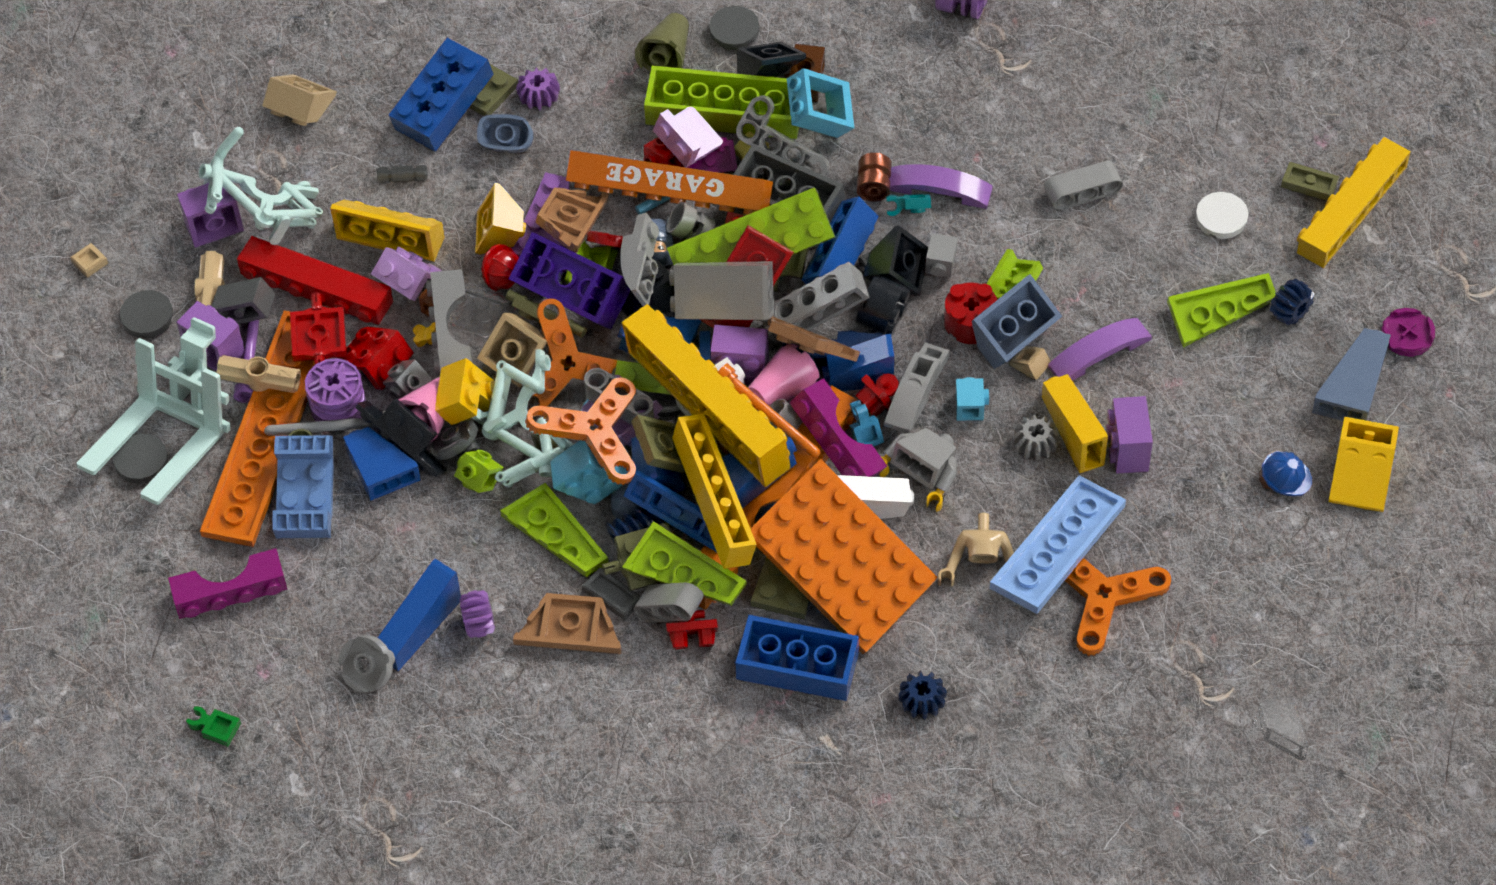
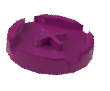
[1381,308,1436,357]

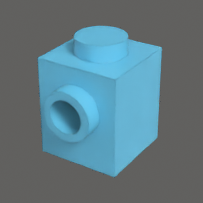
[955,377,989,421]

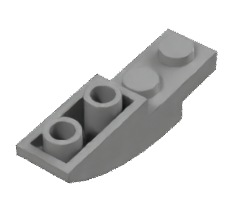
[620,213,659,306]
[884,343,950,433]

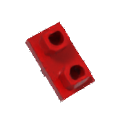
[855,373,899,417]
[666,610,718,650]

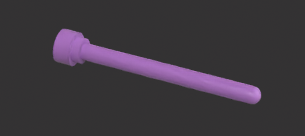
[233,320,259,403]

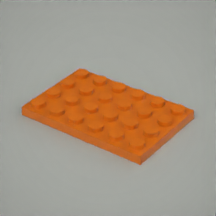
[750,459,938,654]

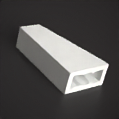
[837,475,914,519]

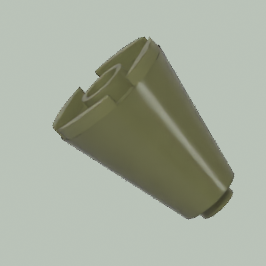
[635,13,689,75]

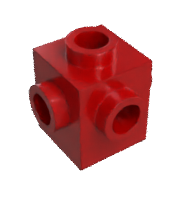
[643,137,684,167]

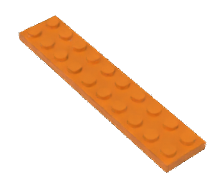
[200,310,314,547]

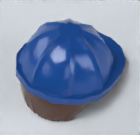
[1259,451,1312,496]

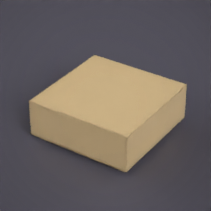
[70,243,108,278]

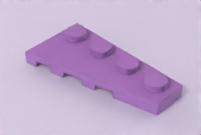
[512,172,570,257]

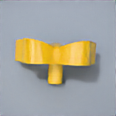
[413,322,436,347]

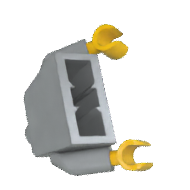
[879,428,957,512]

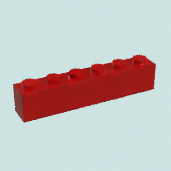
[237,236,394,325]

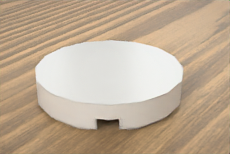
[1195,192,1249,239]

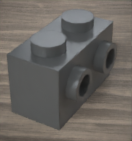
[212,277,275,324]

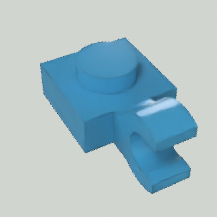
[849,400,884,447]

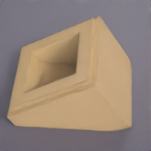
[1009,346,1050,380]

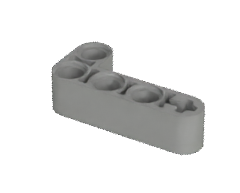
[736,95,830,176]

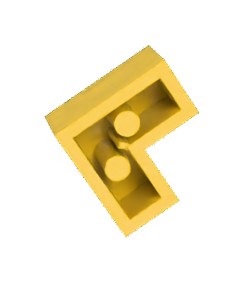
[435,358,495,425]

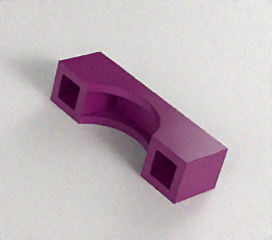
[789,378,887,477]
[168,548,288,619]

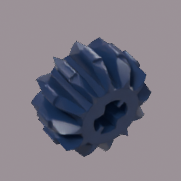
[1270,279,1314,325]
[898,670,947,720]

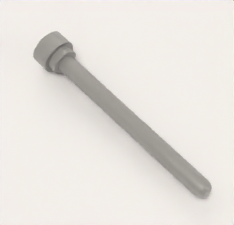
[264,411,384,436]

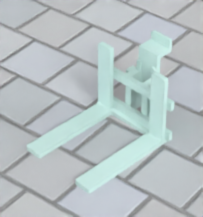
[77,317,230,505]

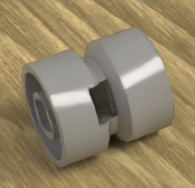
[666,202,715,240]

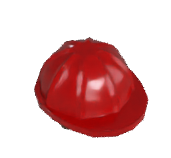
[481,244,519,291]

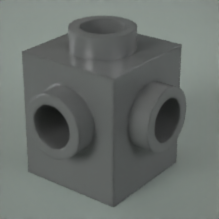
[383,359,432,399]

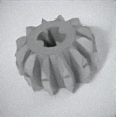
[1012,414,1059,462]

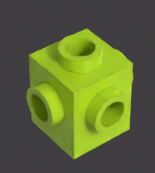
[454,450,504,493]

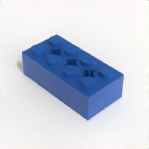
[389,37,494,152]
[735,615,859,701]

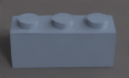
[972,274,1062,369]

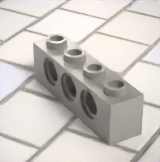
[762,262,869,346]

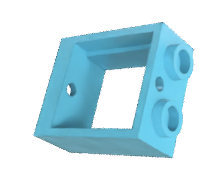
[787,68,854,138]

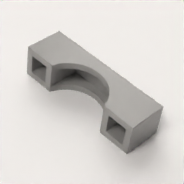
[426,269,473,374]

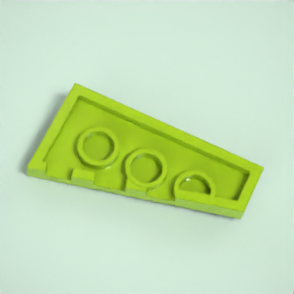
[1167,273,1276,348]
[500,483,609,577]
[622,521,747,606]

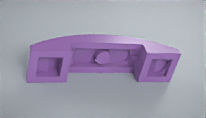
[889,164,993,209]
[1048,318,1152,381]

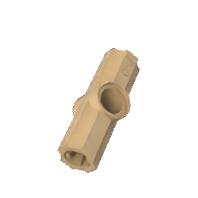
[195,251,225,306]
[216,355,301,393]

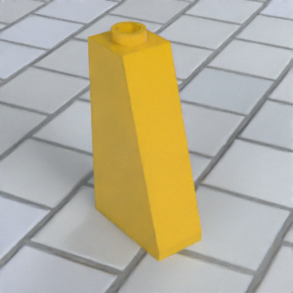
[1042,374,1108,474]

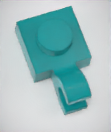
[886,193,931,216]

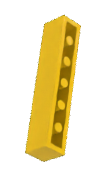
[1296,137,1411,268]
[672,414,757,569]

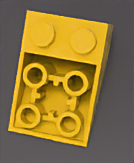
[1328,417,1399,512]

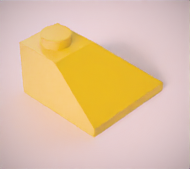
[475,183,526,255]

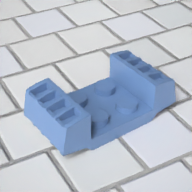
[273,435,334,538]

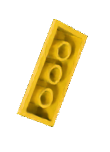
[330,199,445,262]

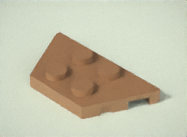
[535,187,609,253]
[766,316,860,362]
[513,593,621,654]

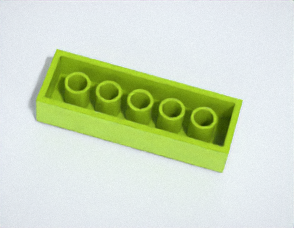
[644,66,799,139]
[667,188,836,265]

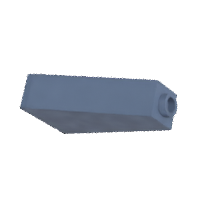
[1312,328,1391,421]

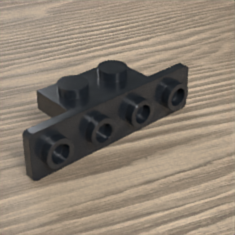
[355,399,447,477]

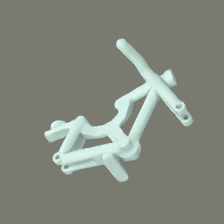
[199,127,323,245]
[472,349,574,488]

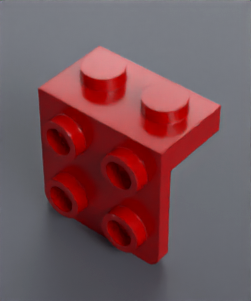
[338,326,414,390]

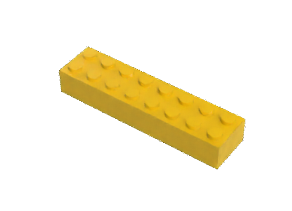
[622,304,791,487]

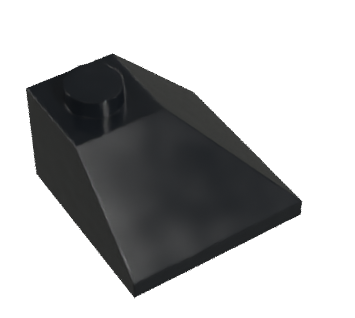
[737,41,806,77]
[864,225,929,296]
[622,260,675,317]

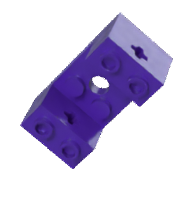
[509,232,630,330]

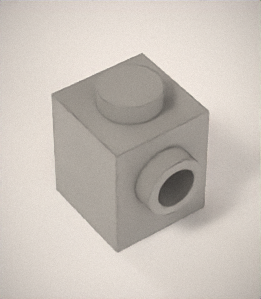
[925,233,958,278]

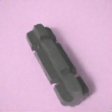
[377,165,428,182]

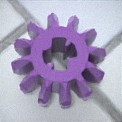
[516,67,560,110]
[460,590,495,638]

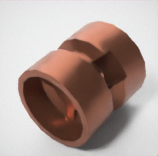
[857,153,892,202]

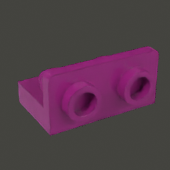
[687,137,737,174]

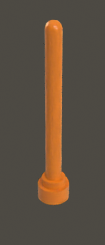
[718,363,820,458]

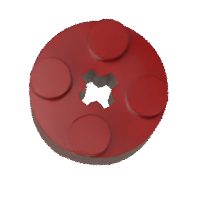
[944,282,997,344]

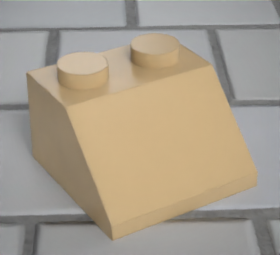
[262,74,337,126]
[477,313,547,387]

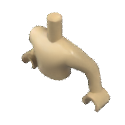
[938,513,1014,586]

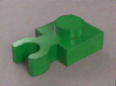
[186,706,241,747]

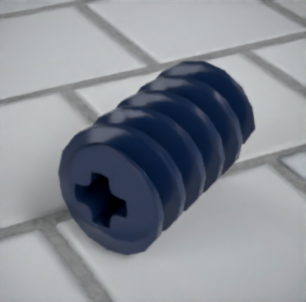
[606,508,666,544]

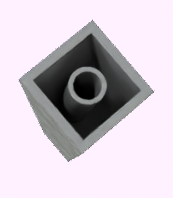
[669,261,774,320]

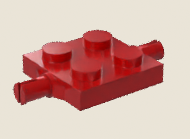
[290,293,347,366]

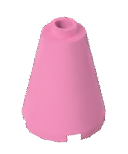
[748,344,819,406]
[398,377,445,440]

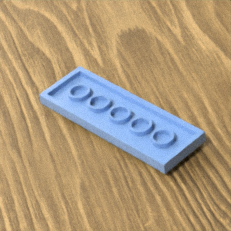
[989,475,1126,614]

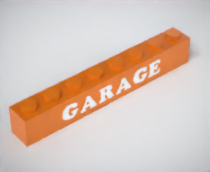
[566,150,773,215]

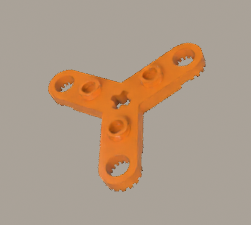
[527,298,617,417]
[525,377,636,485]
[1065,558,1171,656]

